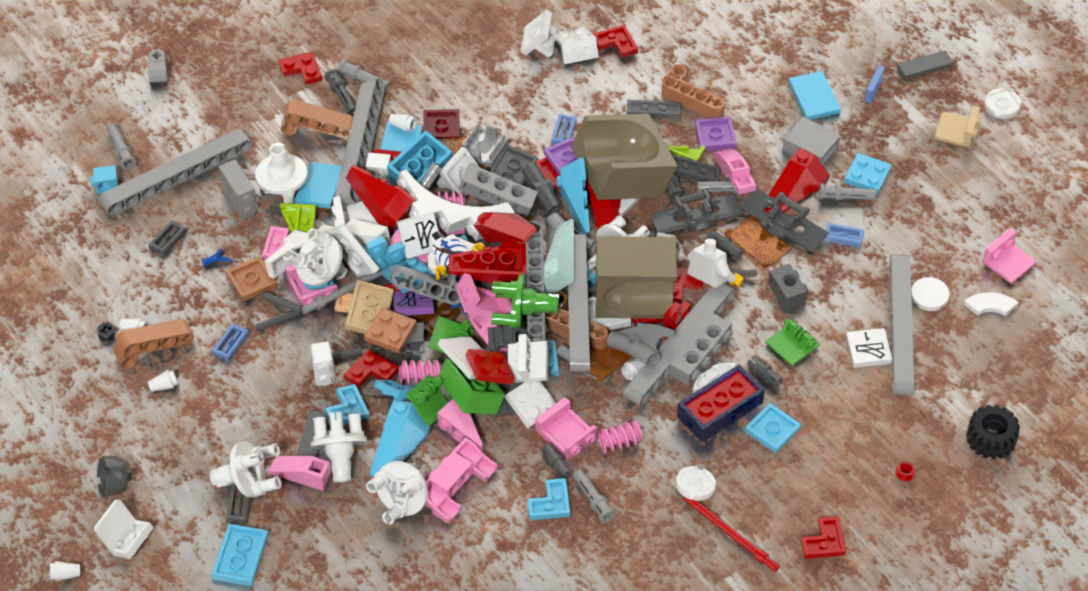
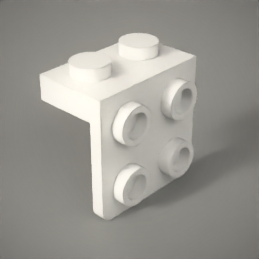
[555,28,599,64]
[331,195,380,227]
[94,499,153,559]

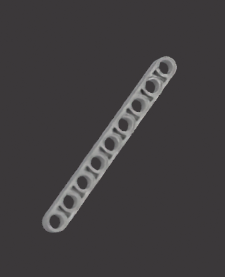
[335,78,385,206]
[99,129,253,215]
[526,220,546,342]
[568,234,590,372]
[889,254,914,396]
[623,283,735,406]

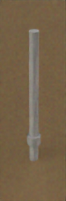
[301,263,396,314]

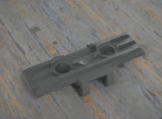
[740,188,829,253]
[650,189,743,234]
[488,326,525,417]

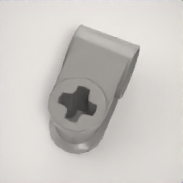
[148,49,168,83]

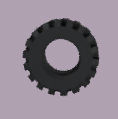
[966,405,1020,460]

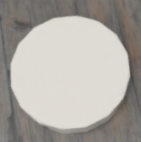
[984,88,1021,119]
[911,277,950,311]
[675,466,716,501]

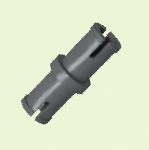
[707,230,744,260]
[747,355,783,389]
[541,443,572,479]

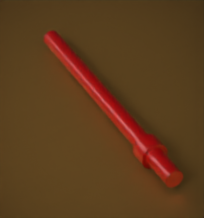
[683,496,780,572]

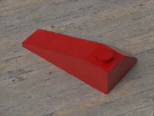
[346,165,416,233]

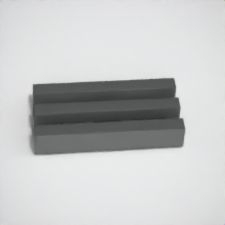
[148,220,187,256]
[226,485,251,524]

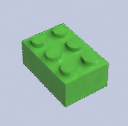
[438,359,505,415]

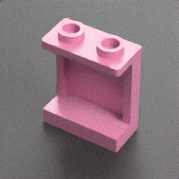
[285,264,338,307]
[456,273,512,318]
[535,397,597,460]

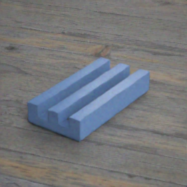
[865,66,885,104]
[551,114,577,145]
[824,223,864,248]
[212,324,249,362]

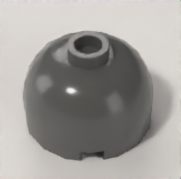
[97,456,132,496]

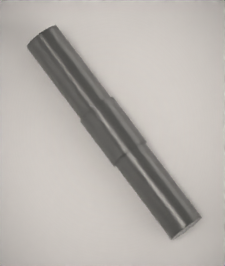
[261,291,303,314]
[256,310,303,331]
[311,346,362,364]

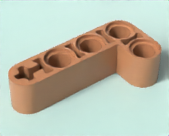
[661,64,725,118]
[280,100,353,139]
[545,291,608,352]
[114,319,194,369]

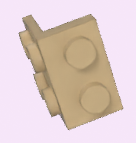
[935,106,982,148]

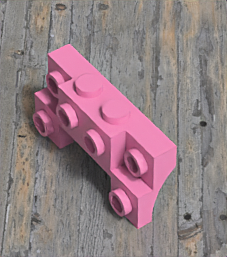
[425,438,498,524]

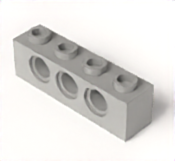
[458,163,538,219]
[669,313,733,386]

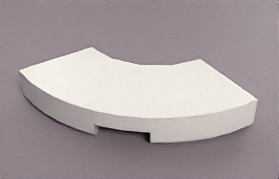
[963,292,1019,316]
[692,362,735,395]

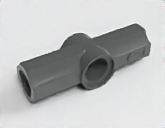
[521,162,562,215]

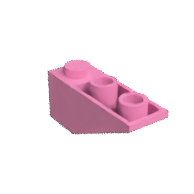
[437,399,483,452]
[268,456,332,491]

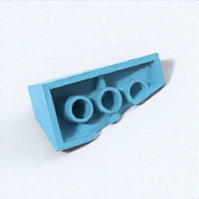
[556,158,590,237]
[370,399,432,477]

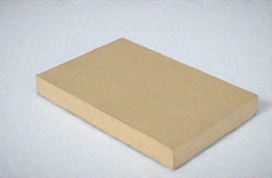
[344,279,394,334]

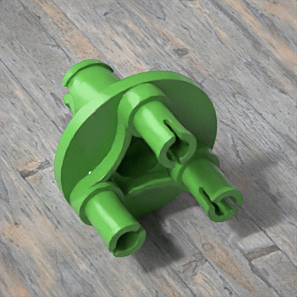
[491,274,559,329]

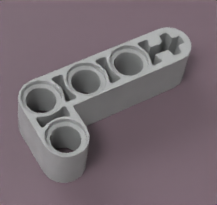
[390,265,461,305]

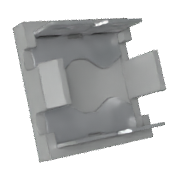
[462,123,509,168]

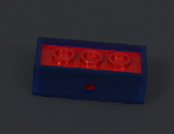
[677,364,765,443]

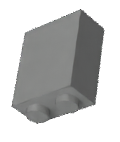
[782,116,841,165]
[218,159,258,220]

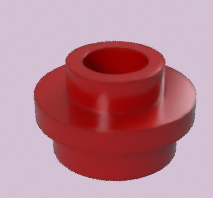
[895,462,916,482]

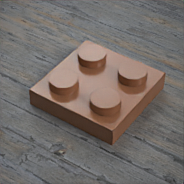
[226,256,277,301]
[364,308,417,354]

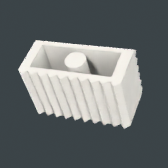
[310,342,335,386]

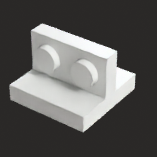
[521,9,557,58]
[436,147,479,197]
[508,334,548,383]

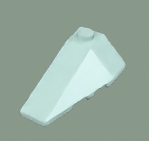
[544,219,574,294]

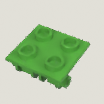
[428,316,475,354]
[765,318,820,366]
[406,374,448,427]

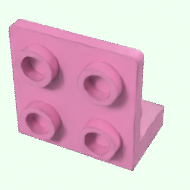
[983,228,1036,284]

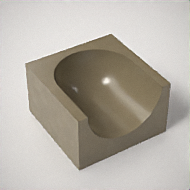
[571,114,678,200]
[595,236,677,319]

